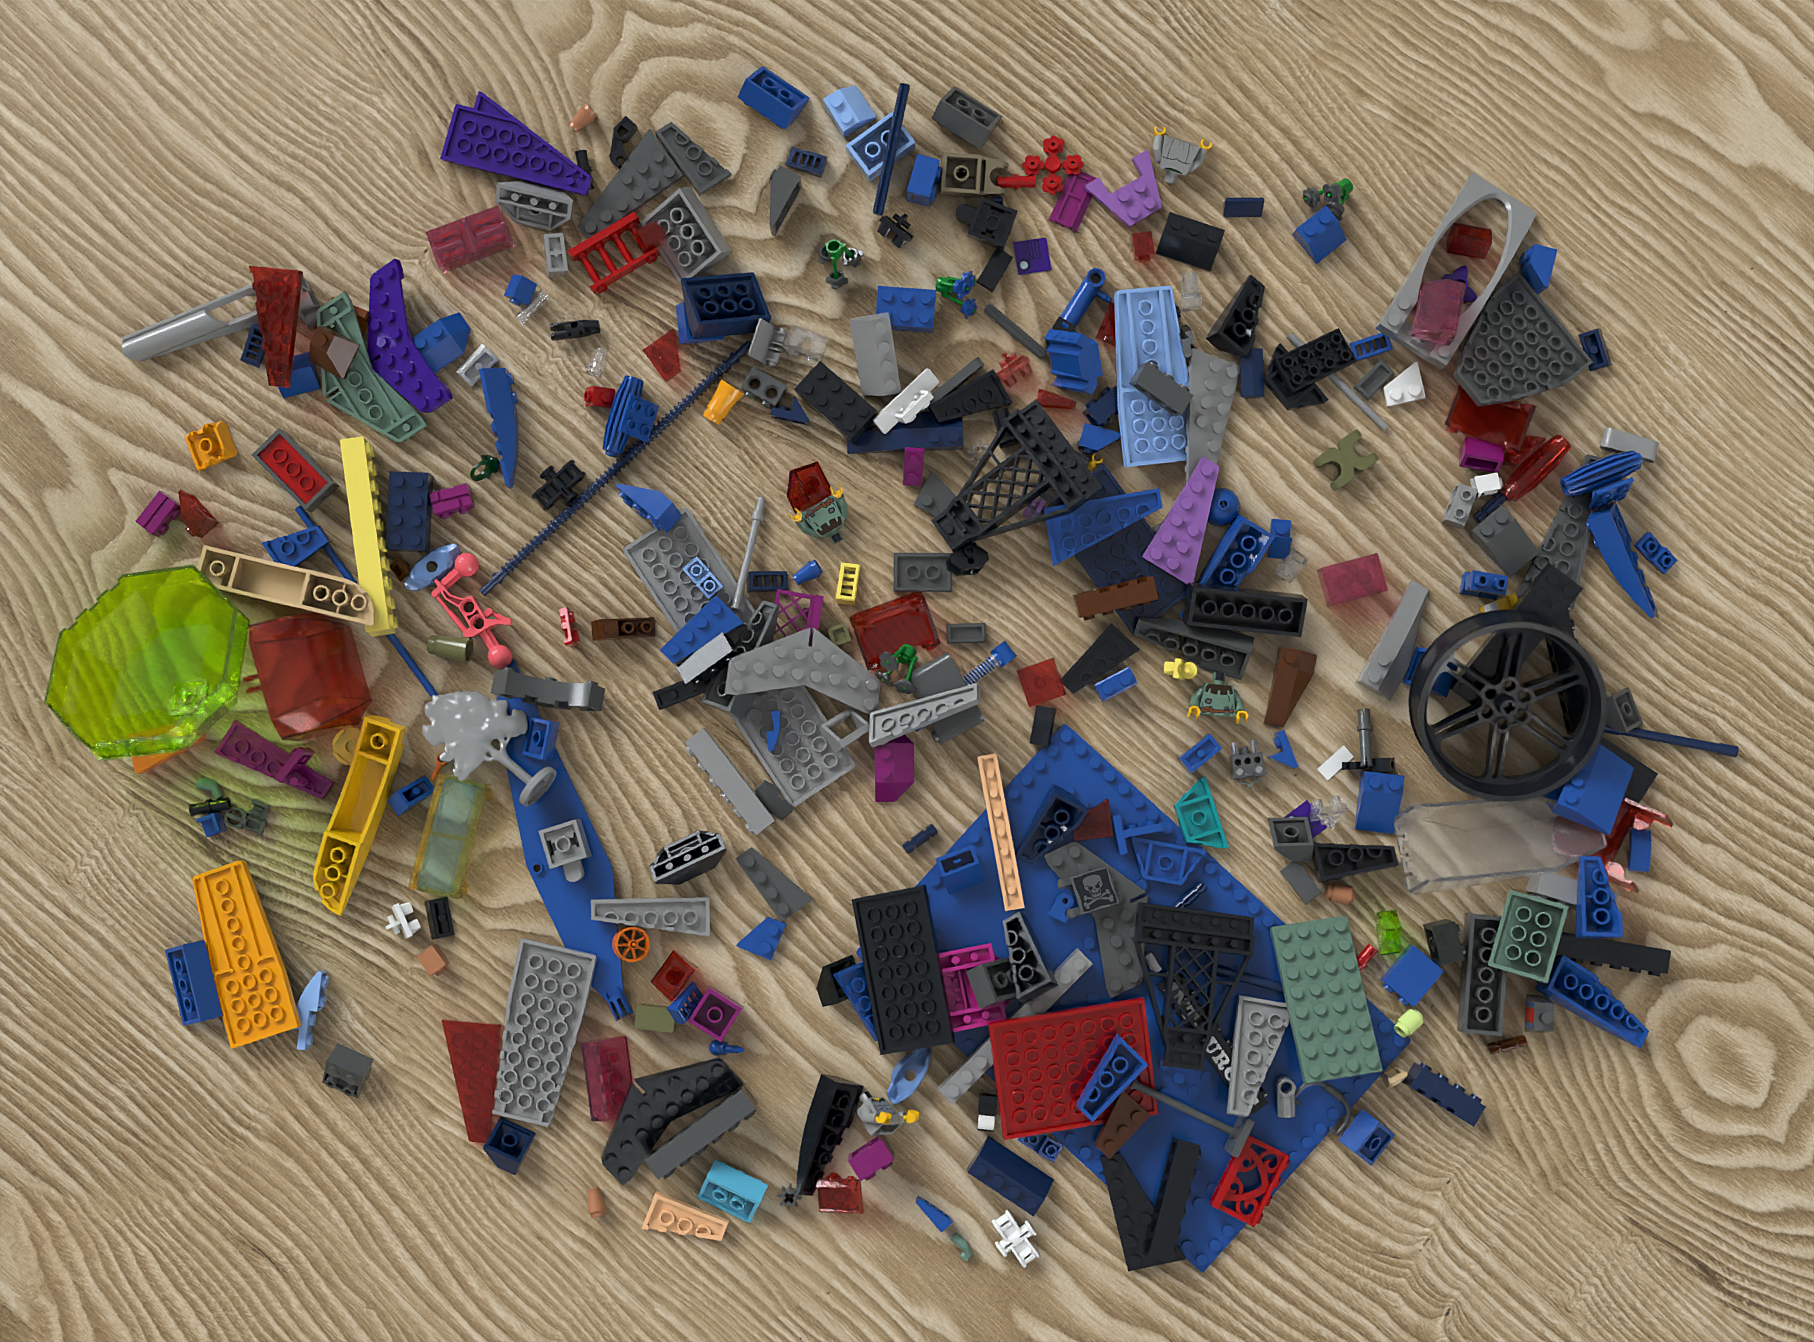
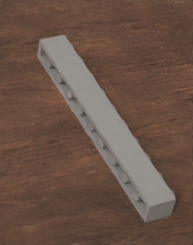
[938,948,1093,1104]

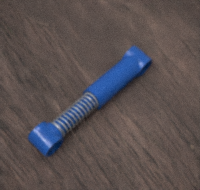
[915,641,1017,732]

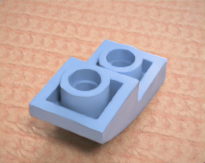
[682,556,723,599]

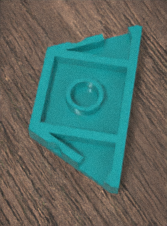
[1173,776,1229,849]

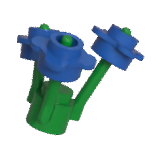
[936,271,977,319]

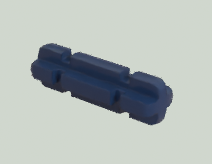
[1473,491,1507,523]
[902,824,938,853]
[1173,881,1207,908]

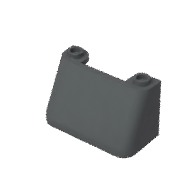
[904,652,984,745]

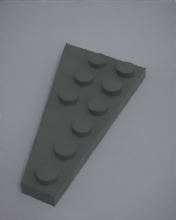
[578,129,683,239]

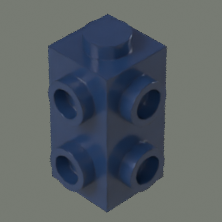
[1082,386,1118,427]

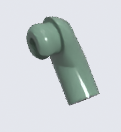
[196,777,224,800]
[950,1233,973,1261]

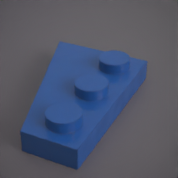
[262,526,331,567]

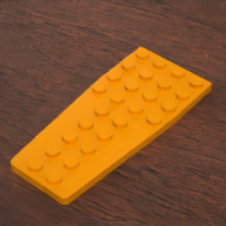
[192,860,302,1049]

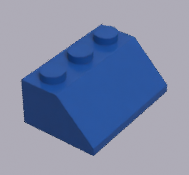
[737,66,810,130]

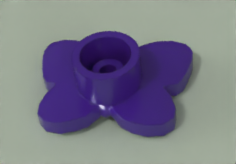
[1442,266,1477,305]

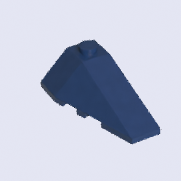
[1015,784,1089,864]

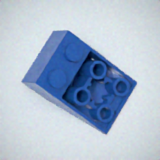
[615,484,682,533]

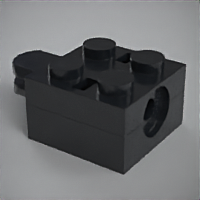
[956,197,1018,250]

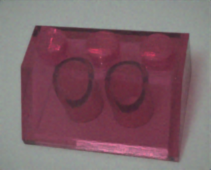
[1411,279,1466,346]

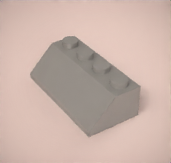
[850,312,901,396]

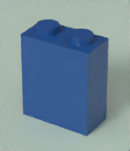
[1380,944,1444,1007]

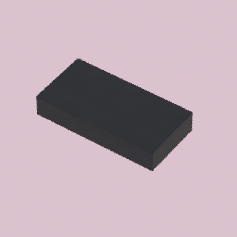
[1030,705,1056,747]

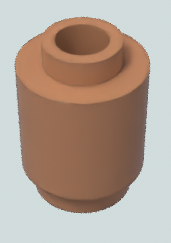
[1325,882,1355,905]

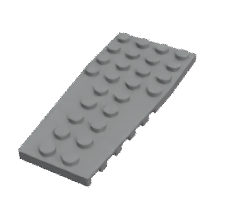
[492,938,598,1127]

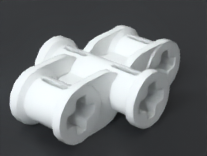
[992,1209,1040,1268]

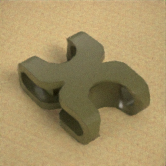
[1313,429,1379,491]

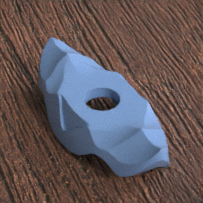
[405,544,461,591]
[887,1047,932,1105]

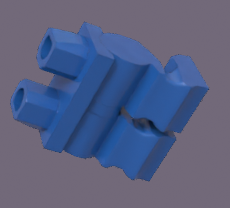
[1459,570,1508,600]

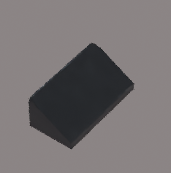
[425,897,455,940]

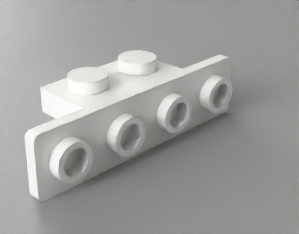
[873,368,939,434]

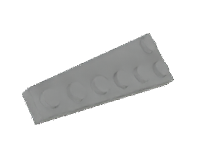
[591,897,710,936]

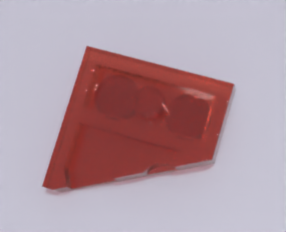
[1073,799,1113,842]

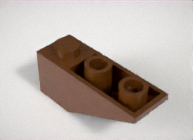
[591,617,655,641]

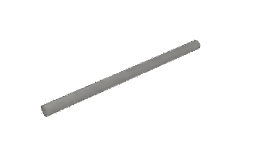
[1287,332,1389,431]

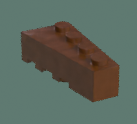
[1072,576,1159,621]

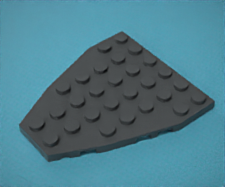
[1453,273,1593,406]

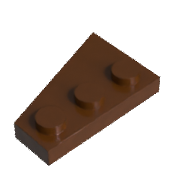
[1094,1090,1150,1159]

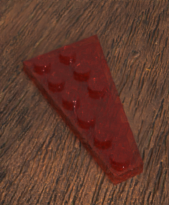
[249,266,303,388]

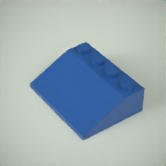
[1552,744,1634,836]

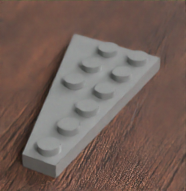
[1227,995,1290,1117]

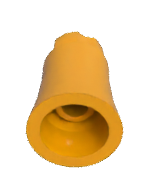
[703,379,743,425]

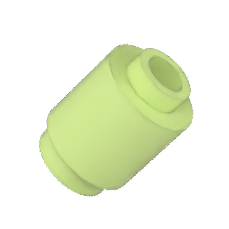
[1394,1009,1423,1038]

